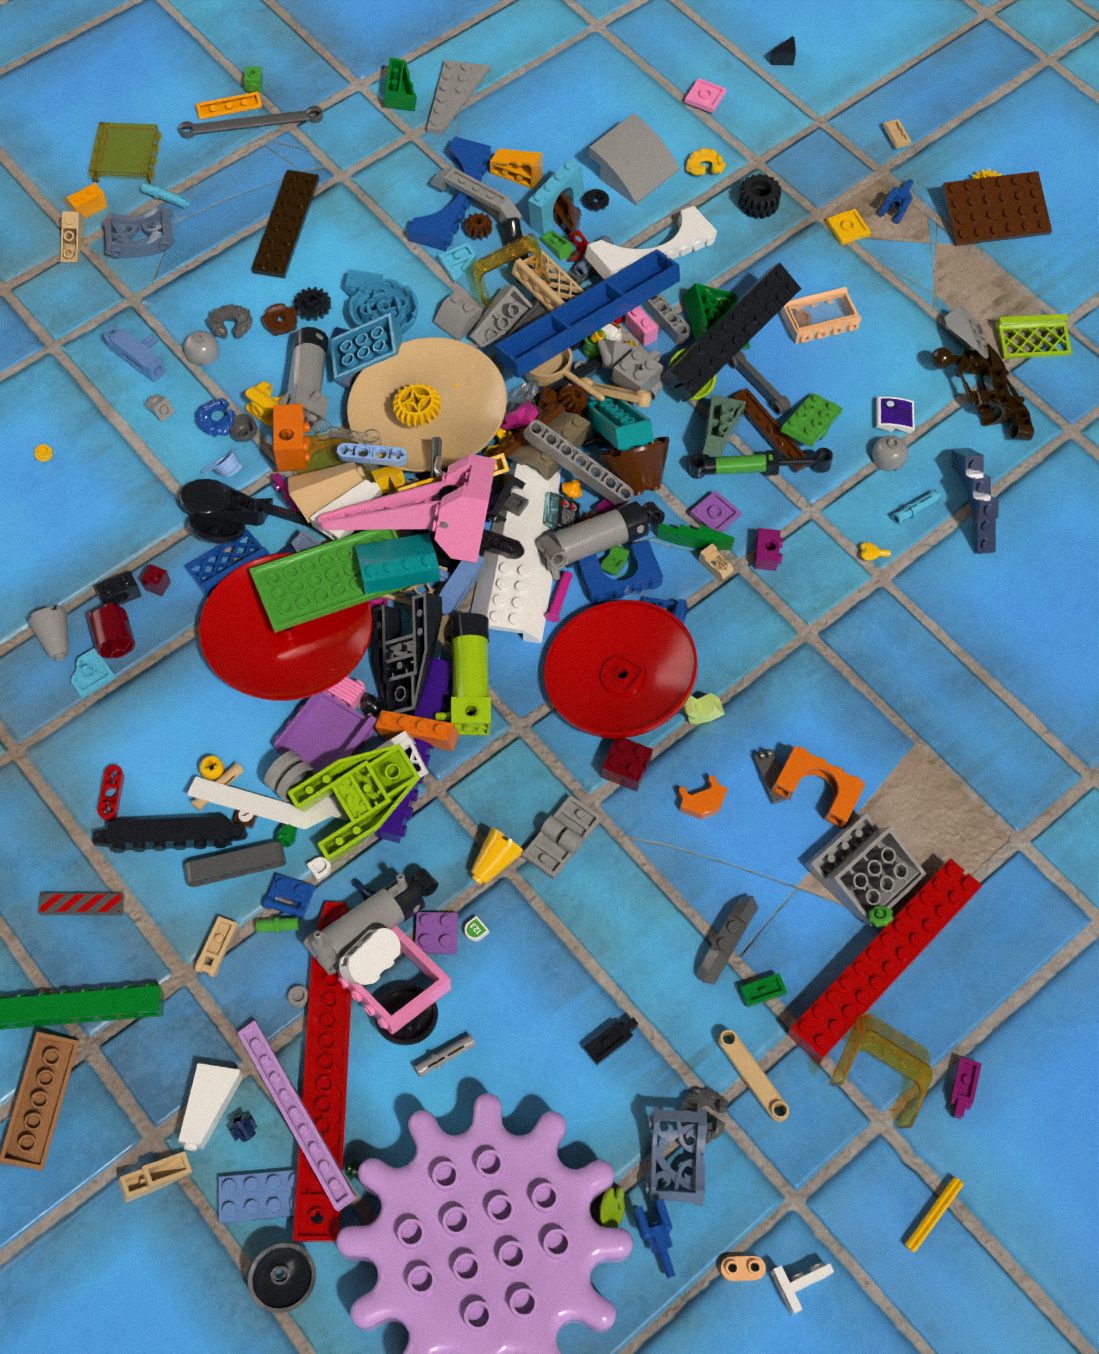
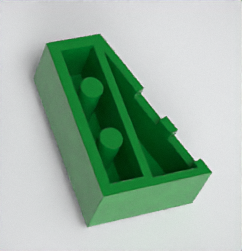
[383,57,417,111]

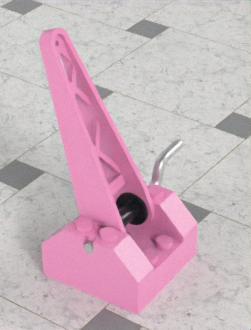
[318,454,496,563]

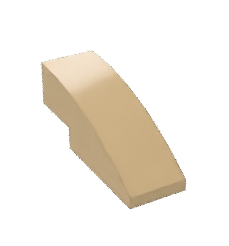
[118,1151,192,1203]

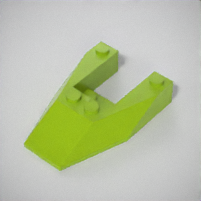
[287,744,421,863]

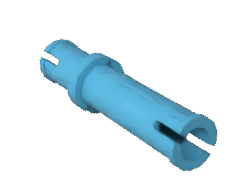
[141,182,190,209]
[892,489,942,524]

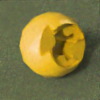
[199,755,224,780]

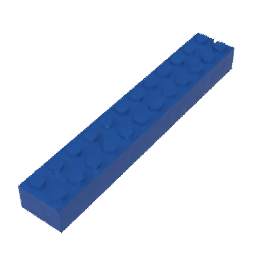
[495,249,680,378]

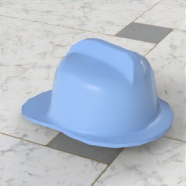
[201,448,242,477]

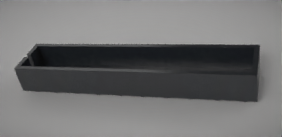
[661,262,801,402]

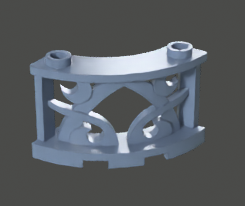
[103,205,175,258]
[645,1107,707,1206]

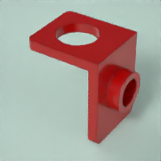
[567,230,589,262]

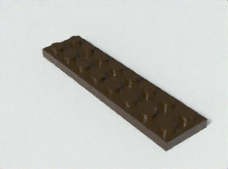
[252,170,320,279]

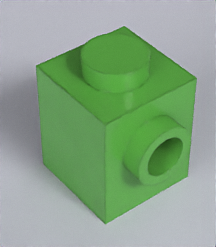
[244,67,264,93]

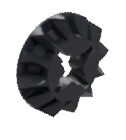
[583,189,609,211]

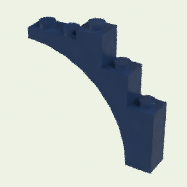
[952,448,999,554]

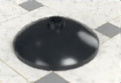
[189,515,245,544]
[374,985,438,1045]
[247,1242,316,1313]

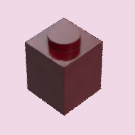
[141,564,171,596]

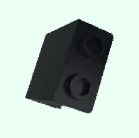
[485,473,526,523]

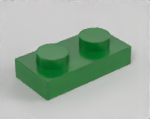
[740,973,787,1008]

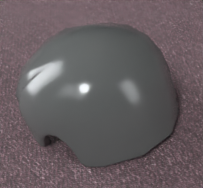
[230,414,257,442]

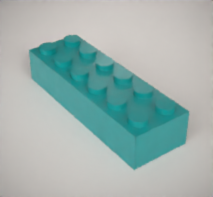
[585,397,654,451]

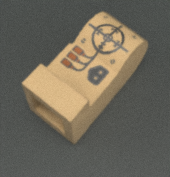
[698,543,734,581]

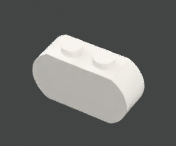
[339,928,400,985]

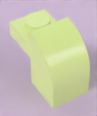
[683,693,725,724]

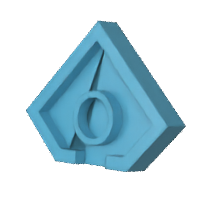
[71,648,116,699]

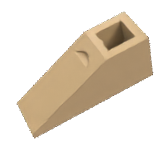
[60,211,84,263]

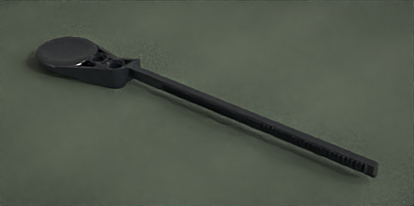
[179,479,459,572]

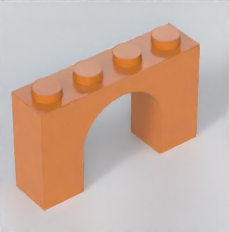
[771,746,866,829]

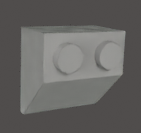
[433,291,481,341]

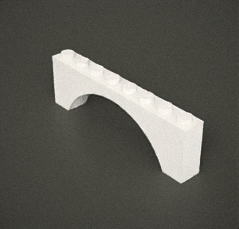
[585,206,717,280]

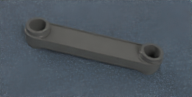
[728,351,791,415]

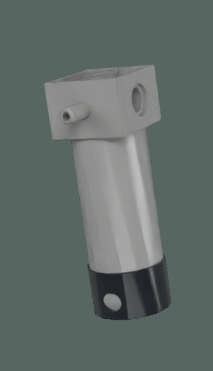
[278,327,328,434]

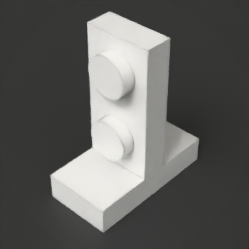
[770,1263,834,1316]

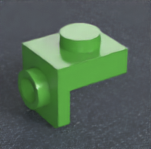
[601,546,630,576]

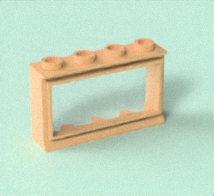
[781,287,862,344]

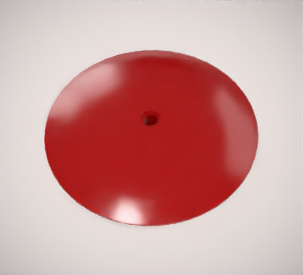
[199,553,372,701]

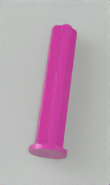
[545,571,573,622]

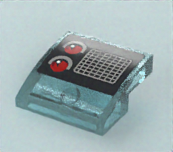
[542,492,581,531]

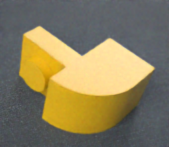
[371,467,406,494]

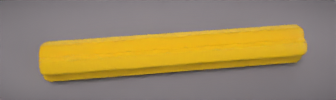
[905,1177,963,1253]

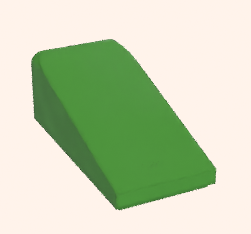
[539,230,573,260]

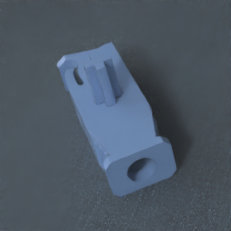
[103,325,166,382]
[439,555,488,615]

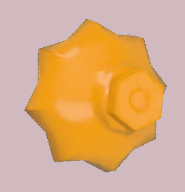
[562,479,582,499]

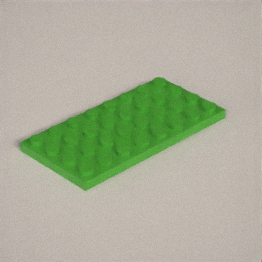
[249,529,410,633]

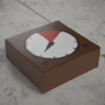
[233,810,258,829]

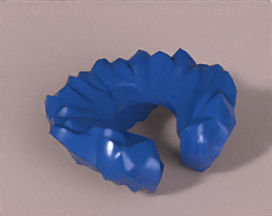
[196,398,236,437]

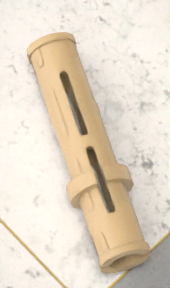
[191,763,244,811]

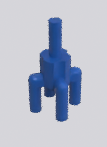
[879,179,914,224]
[633,1199,676,1279]

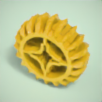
[393,382,441,428]

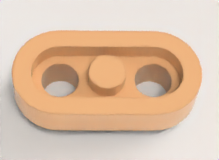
[720,1256,766,1282]

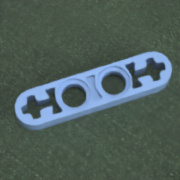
[337,443,408,466]

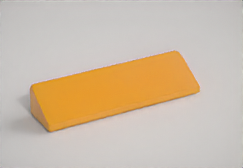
[196,91,262,120]

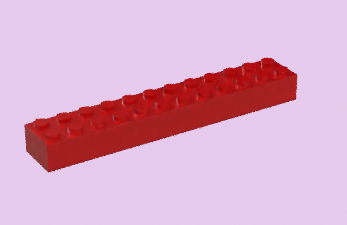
[787,858,982,1064]

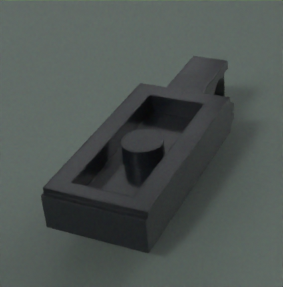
[584,1017,639,1066]

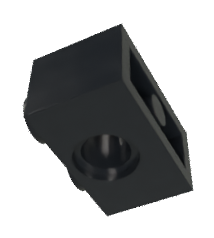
[95,570,142,606]

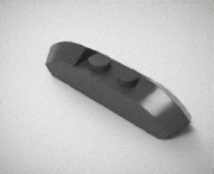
[696,896,758,984]

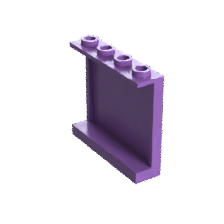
[274,692,378,774]

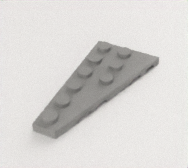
[427,60,491,135]

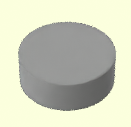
[288,986,309,1008]

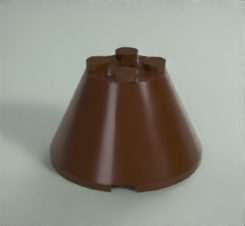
[598,436,670,496]

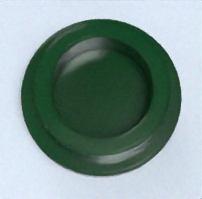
[345,1157,363,1180]

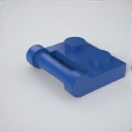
[263,874,316,920]

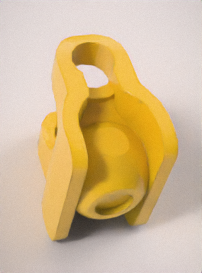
[245,381,284,426]

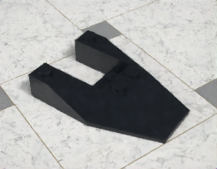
[371,592,442,714]

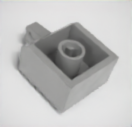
[612,347,663,391]

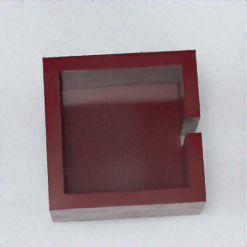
[601,738,653,792]

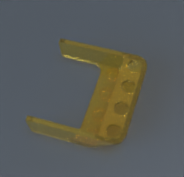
[473,233,551,308]
[829,1013,933,1129]

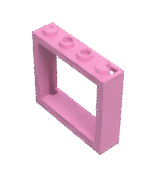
[337,926,451,1035]

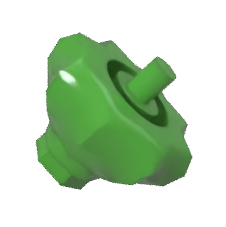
[868,905,893,928]

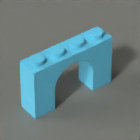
[528,159,584,235]

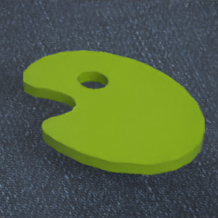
[599,1187,625,1228]

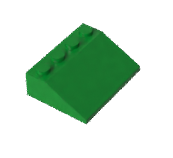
[684,283,750,350]

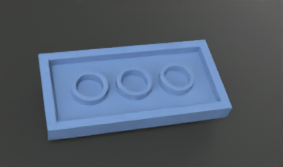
[218,1170,298,1224]

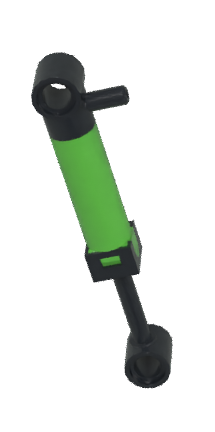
[688,446,833,479]

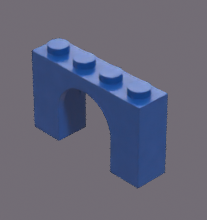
[578,540,663,605]

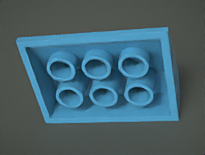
[330,312,403,381]

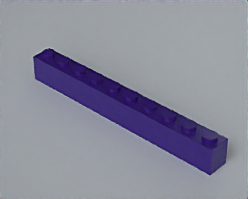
[375,658,452,843]

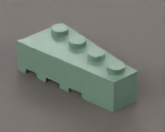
[703,395,746,457]

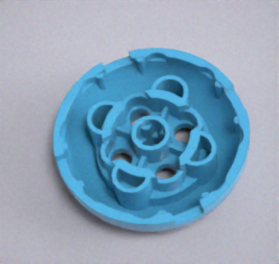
[349,279,418,334]

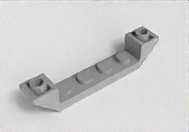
[430,167,522,223]

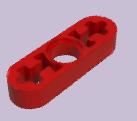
[98,765,124,822]

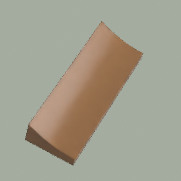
[0,1032,79,1172]

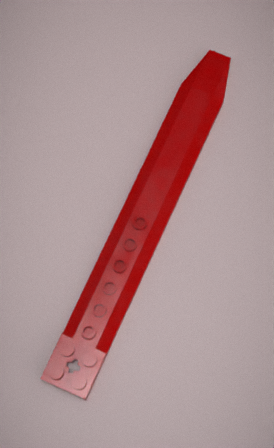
[293,902,352,1243]

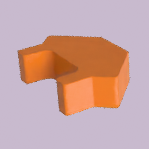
[678,775,728,819]

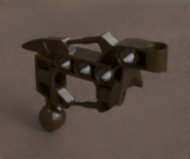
[930,344,1034,441]

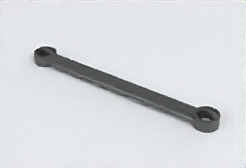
[178,106,323,139]

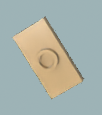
[883,119,911,149]

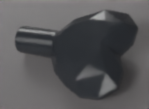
[583,431,611,448]

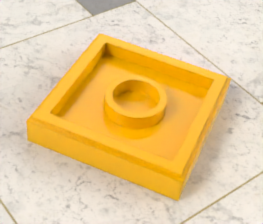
[826,209,871,245]

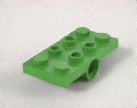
[781,393,843,448]

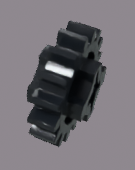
[294,287,331,321]

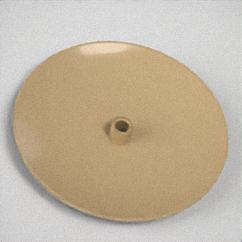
[347,337,507,472]

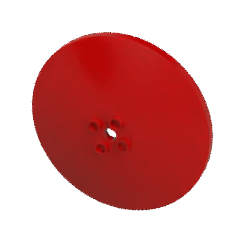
[544,600,698,739]

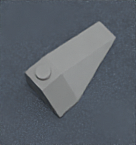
[470,285,533,348]
[944,305,989,359]

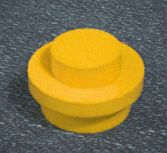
[34,444,53,462]

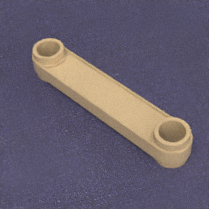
[578,377,652,407]
[718,1030,789,1122]

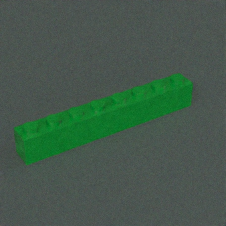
[0,983,164,1030]

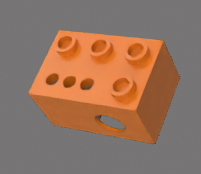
[273,404,310,471]

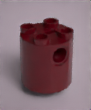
[88,602,135,659]

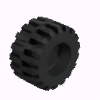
[738,174,781,219]

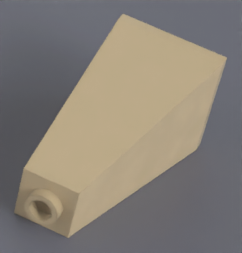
[288,462,365,523]

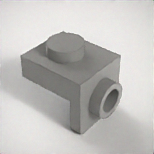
[144,394,175,422]

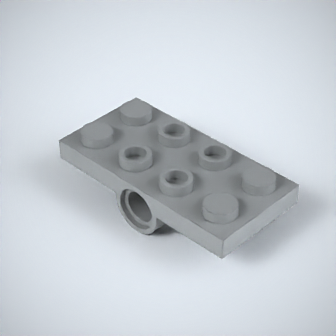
[522,795,602,880]

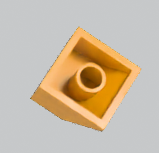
[62,183,108,219]

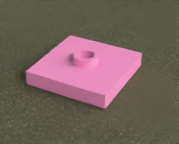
[685,78,727,113]

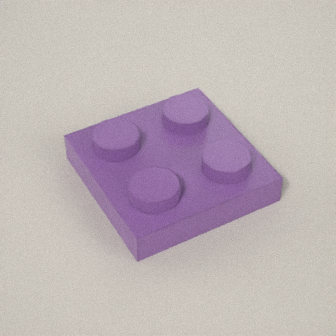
[690,490,742,533]
[415,912,458,955]

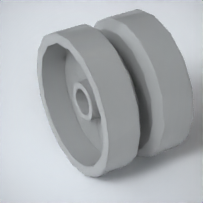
[264,751,315,802]

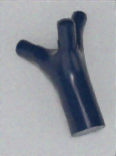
[353,879,376,901]

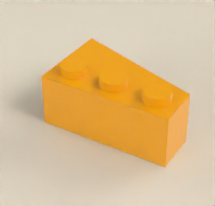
[490,149,542,190]

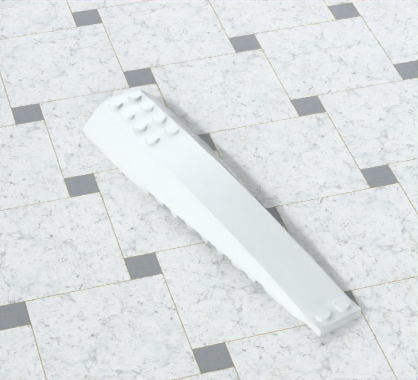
[471,390,561,643]

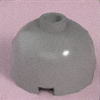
[184,331,220,366]
[871,435,908,472]

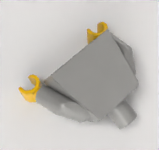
[591,331,641,381]

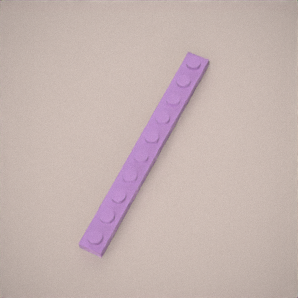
[237,1020,357,1212]

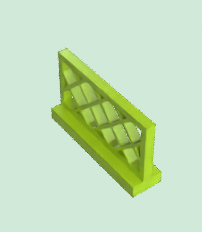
[995,314,1072,359]

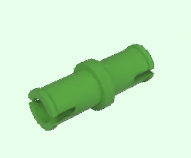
[256,917,300,933]

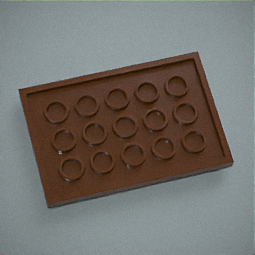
[942,171,1052,246]

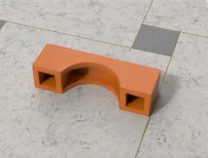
[375,710,459,751]

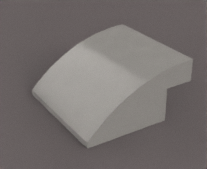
[589,113,679,205]
[805,813,927,926]

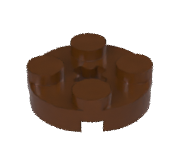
[263,303,298,336]

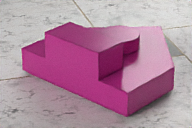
[501,400,538,430]

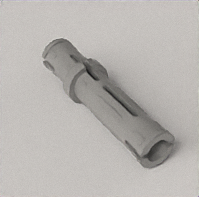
[414,1034,476,1078]

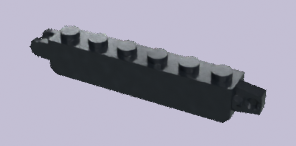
[93,816,248,853]

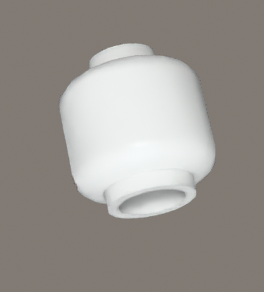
[601,322,623,342]

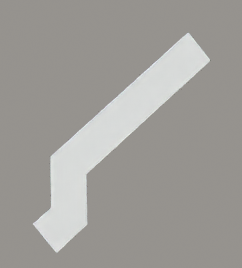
[187,777,349,829]

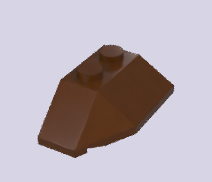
[538,186,582,242]

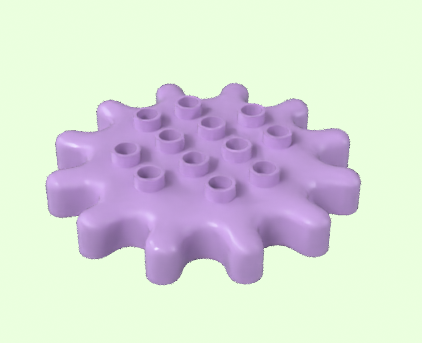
[336,1093,633,1354]

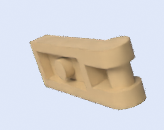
[195,916,239,978]

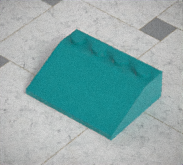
[355,533,440,594]

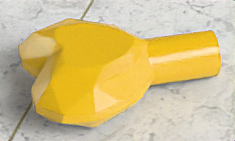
[860,542,891,561]

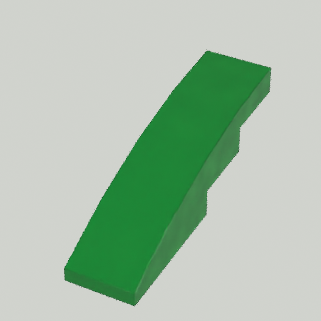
[657,523,735,550]

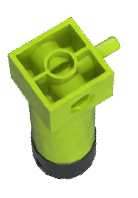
[435,613,491,735]

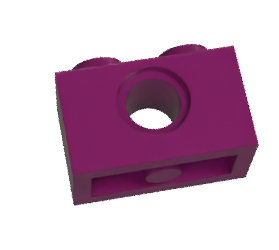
[754,528,783,571]

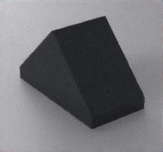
[770,36,796,66]

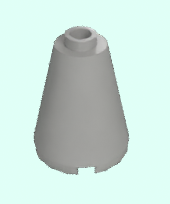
[28,606,69,662]

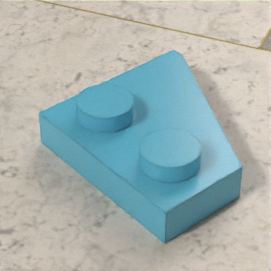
[438,242,476,283]

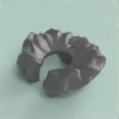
[208,304,253,339]
[679,1087,728,1143]

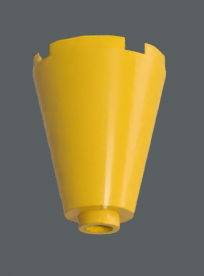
[471,827,524,885]

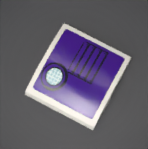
[876,397,915,434]

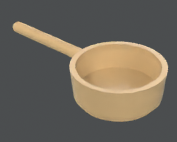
[524,348,605,402]

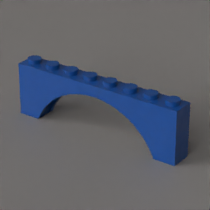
[408,136,493,251]

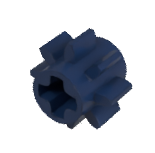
[229,1114,258,1142]

